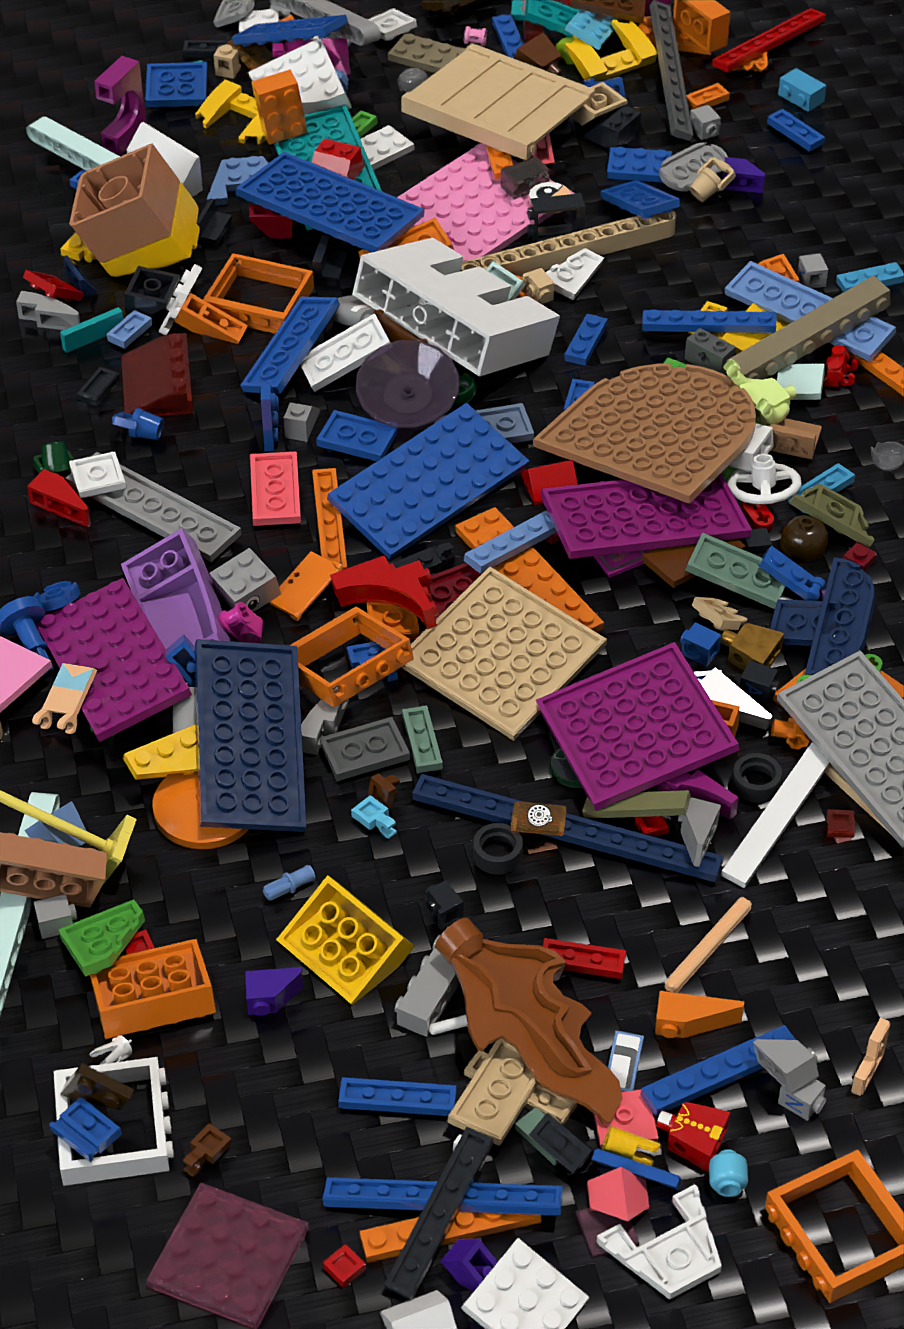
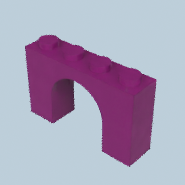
[94,56,146,155]

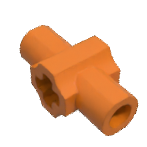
[771,718,812,749]

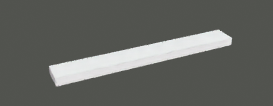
[721,742,831,888]

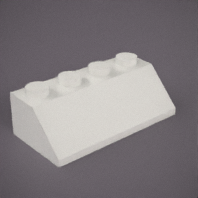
[127,122,202,197]

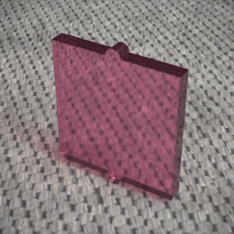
[575,1208,640,1259]

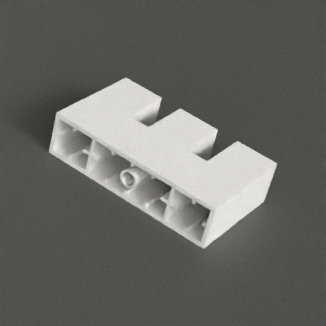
[352,238,560,376]

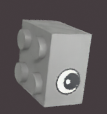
[209,548,281,612]

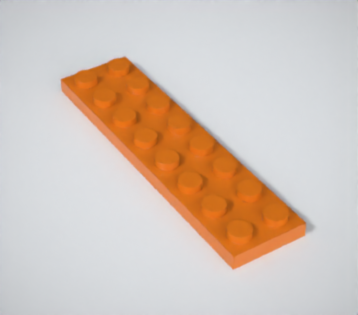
[455,507,604,633]

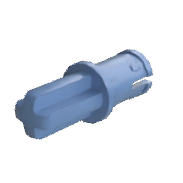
[263,865,316,900]

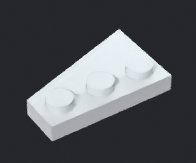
[546,248,604,300]

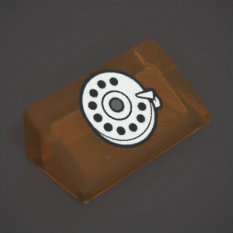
[511,801,567,836]

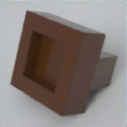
[368,773,400,809]

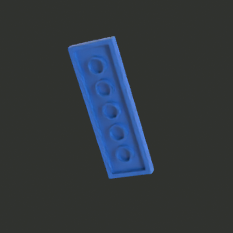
[232,15,348,46]
[240,297,340,394]

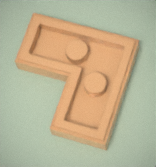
[851,1018,890,1096]

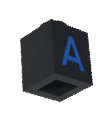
[740,661,780,704]

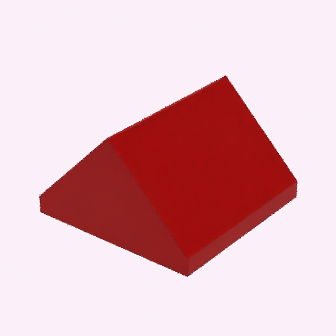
[520,460,578,505]

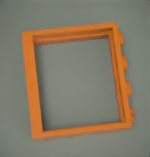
[203,253,314,334]
[290,607,414,707]
[765,1150,904,1303]

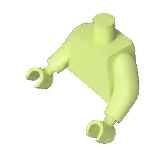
[723,359,797,426]

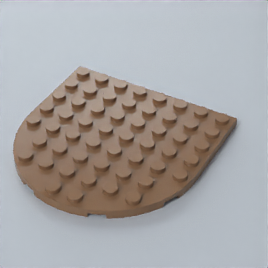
[533,363,756,504]

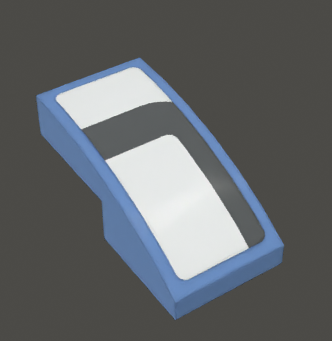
[608,1031,644,1092]

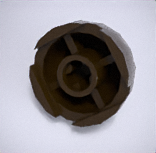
[780,515,828,562]

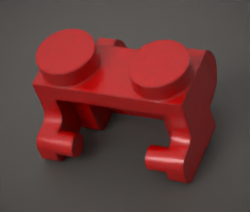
[823,345,859,387]

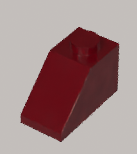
[249,205,292,239]

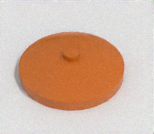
[153,771,249,849]

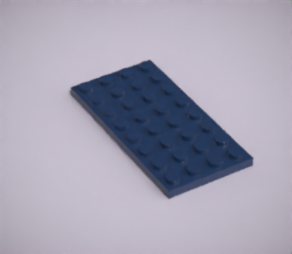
[195,639,306,832]

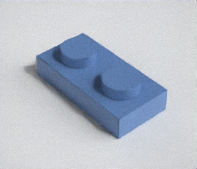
[107,310,152,349]

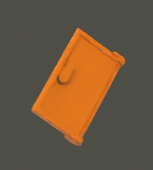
[268,551,344,621]

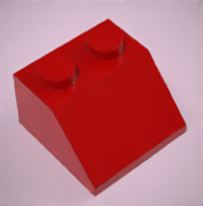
[312,138,364,180]

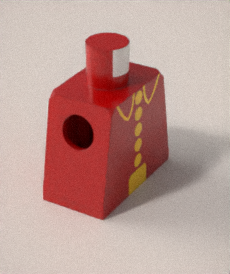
[656,1102,730,1171]

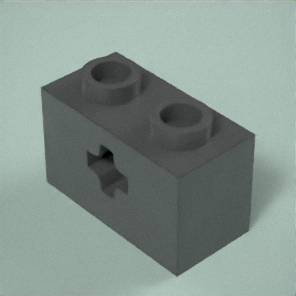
[685,328,736,375]

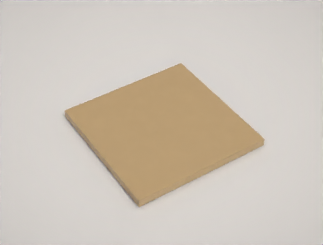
[402,567,607,741]

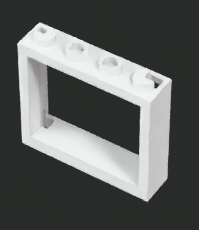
[54,1057,174,1185]

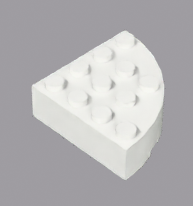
[248,38,352,115]

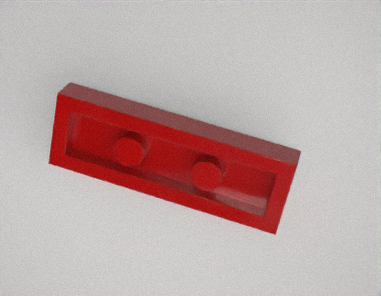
[543,938,626,979]

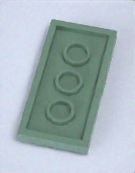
[685,533,785,609]

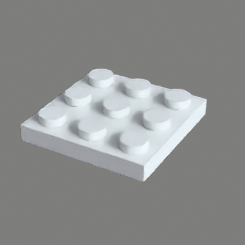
[461,1238,589,1329]

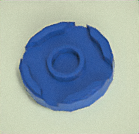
[33,581,80,612]

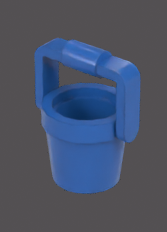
[112,408,164,440]

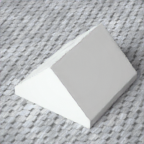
[380,1290,457,1329]

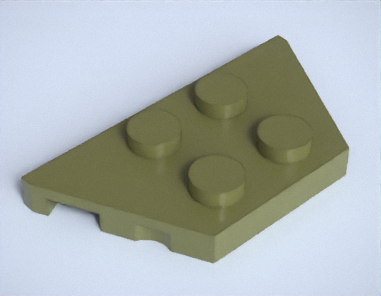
[789,483,874,548]

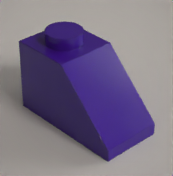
[722,157,765,193]
[245,967,303,1015]
[441,1239,498,1292]

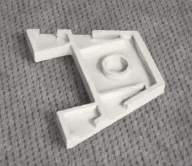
[596,1185,721,1299]

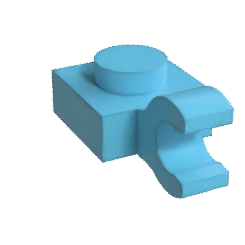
[351,796,397,839]

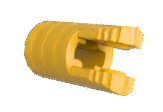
[602,1126,661,1166]

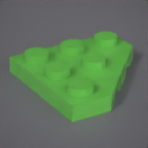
[58,900,145,976]

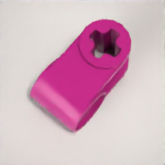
[218,602,263,643]

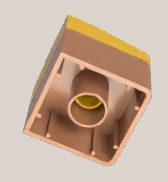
[69,143,200,277]

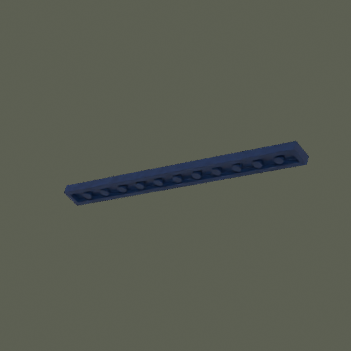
[412,774,723,882]

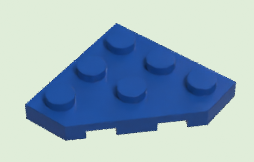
[261,384,279,451]

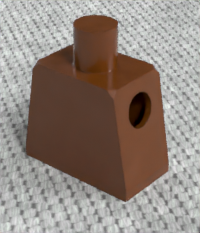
[514,33,562,76]

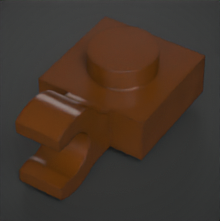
[183,1123,232,1177]

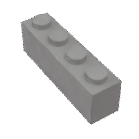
[395,927,460,1037]

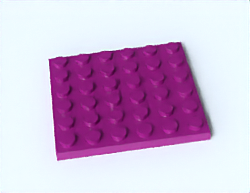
[536,642,739,811]

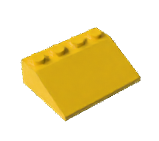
[276,875,415,1005]

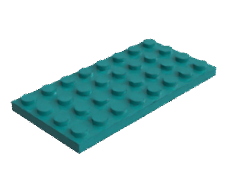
[274,104,382,231]

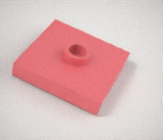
[593,1090,658,1150]

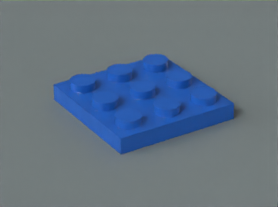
[145,62,207,108]

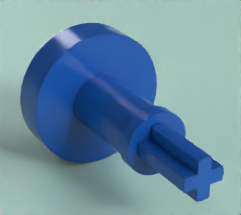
[0,596,54,675]

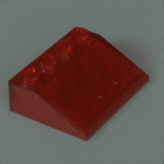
[121,333,193,416]

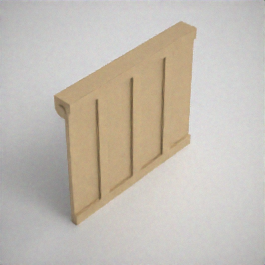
[402,43,595,160]

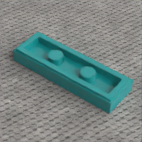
[60,307,123,353]

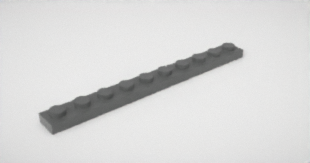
[650,0,693,141]

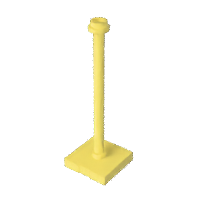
[0,790,136,884]

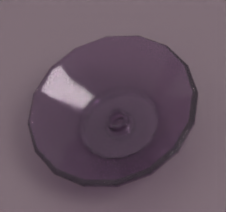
[356,340,459,428]

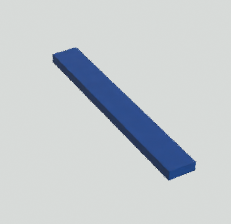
[323,1178,563,1215]

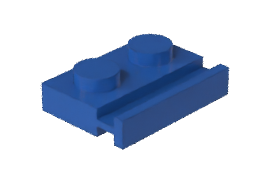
[49,1097,122,1162]

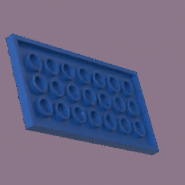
[236,152,425,253]
[327,403,529,560]

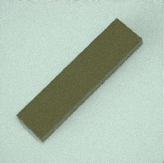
[582,790,691,819]

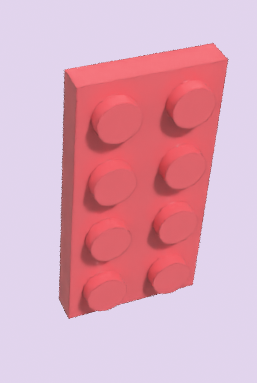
[250,452,301,526]

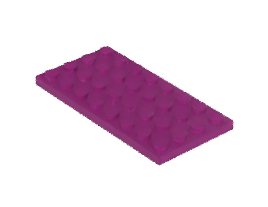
[541,473,752,559]
[35,578,192,742]

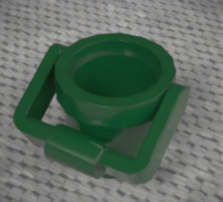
[34,441,75,474]

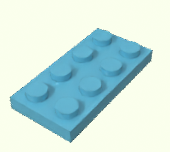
[565,10,622,50]

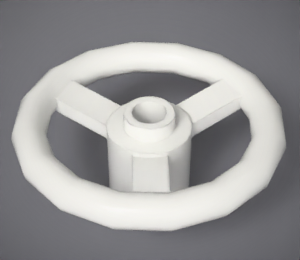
[727,454,801,504]

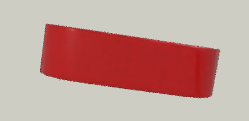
[741,501,774,533]

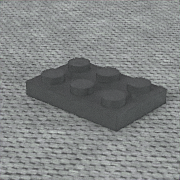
[320,717,410,781]

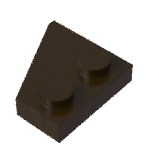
[60,1063,134,1110]

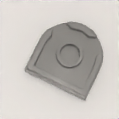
[213,0,255,28]

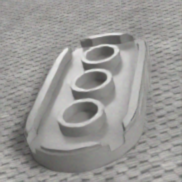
[659,143,728,191]

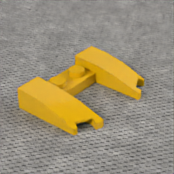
[564,20,658,81]
[196,80,266,144]

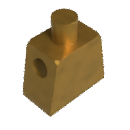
[720,623,784,670]

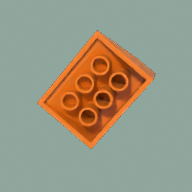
[90,939,216,1039]

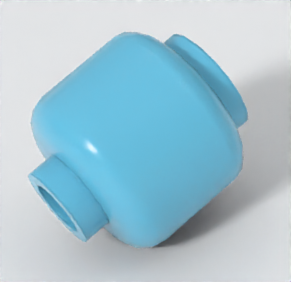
[709,1150,748,1197]

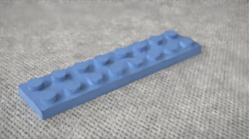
[725,261,896,362]

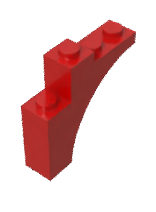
[330,555,438,629]

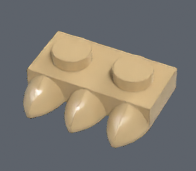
[692,597,747,631]

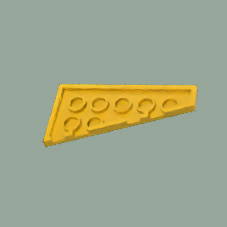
[123,724,198,780]

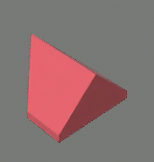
[587,1167,649,1221]

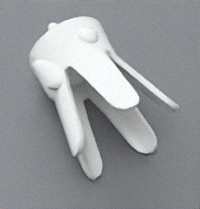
[89,1035,132,1065]

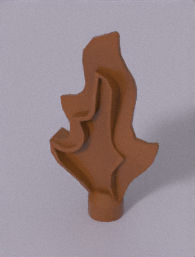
[435,917,622,1125]

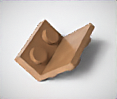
[770,419,822,459]

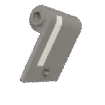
[330,295,375,327]

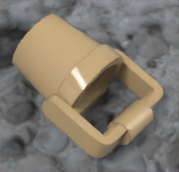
[689,157,736,202]

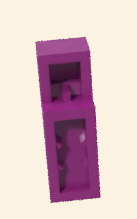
[656,770,739,820]

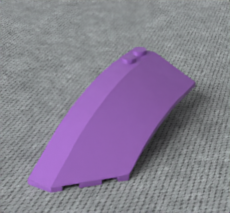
[121,528,230,679]

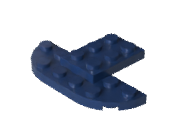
[770,557,875,675]

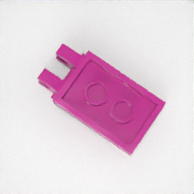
[272,38,350,78]

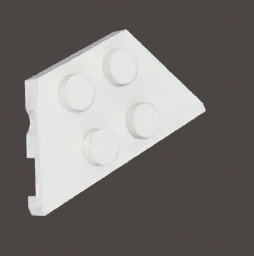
[158,264,202,335]

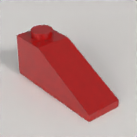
[27,469,91,527]

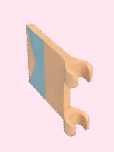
[32,663,97,734]

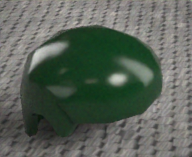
[443,373,477,405]

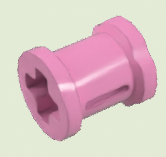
[464,26,487,46]

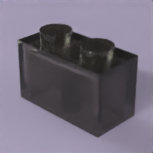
[501,157,550,200]

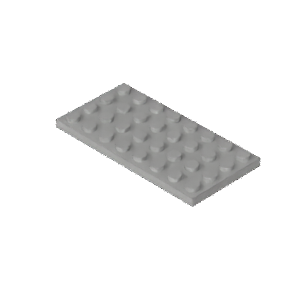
[777,651,904,848]

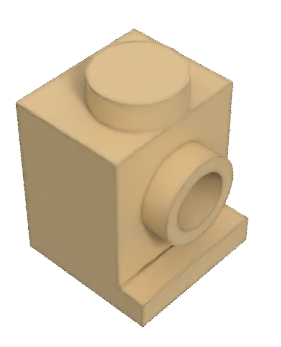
[214,45,241,79]
[522,268,554,304]

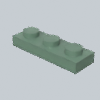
[402,706,442,773]

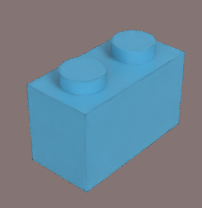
[778,68,826,112]

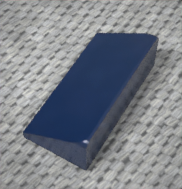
[64,255,97,297]

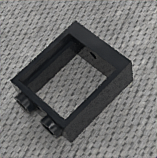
[527,193,585,243]

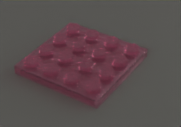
[146,1183,309,1329]

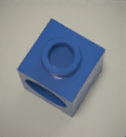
[680,622,721,666]

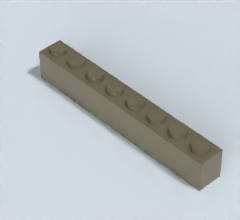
[727,275,890,380]

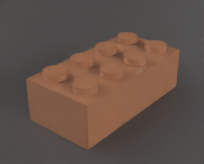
[0,832,107,908]

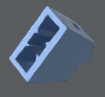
[24,801,86,847]

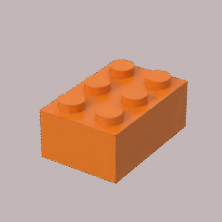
[673,0,730,53]
[251,69,308,145]

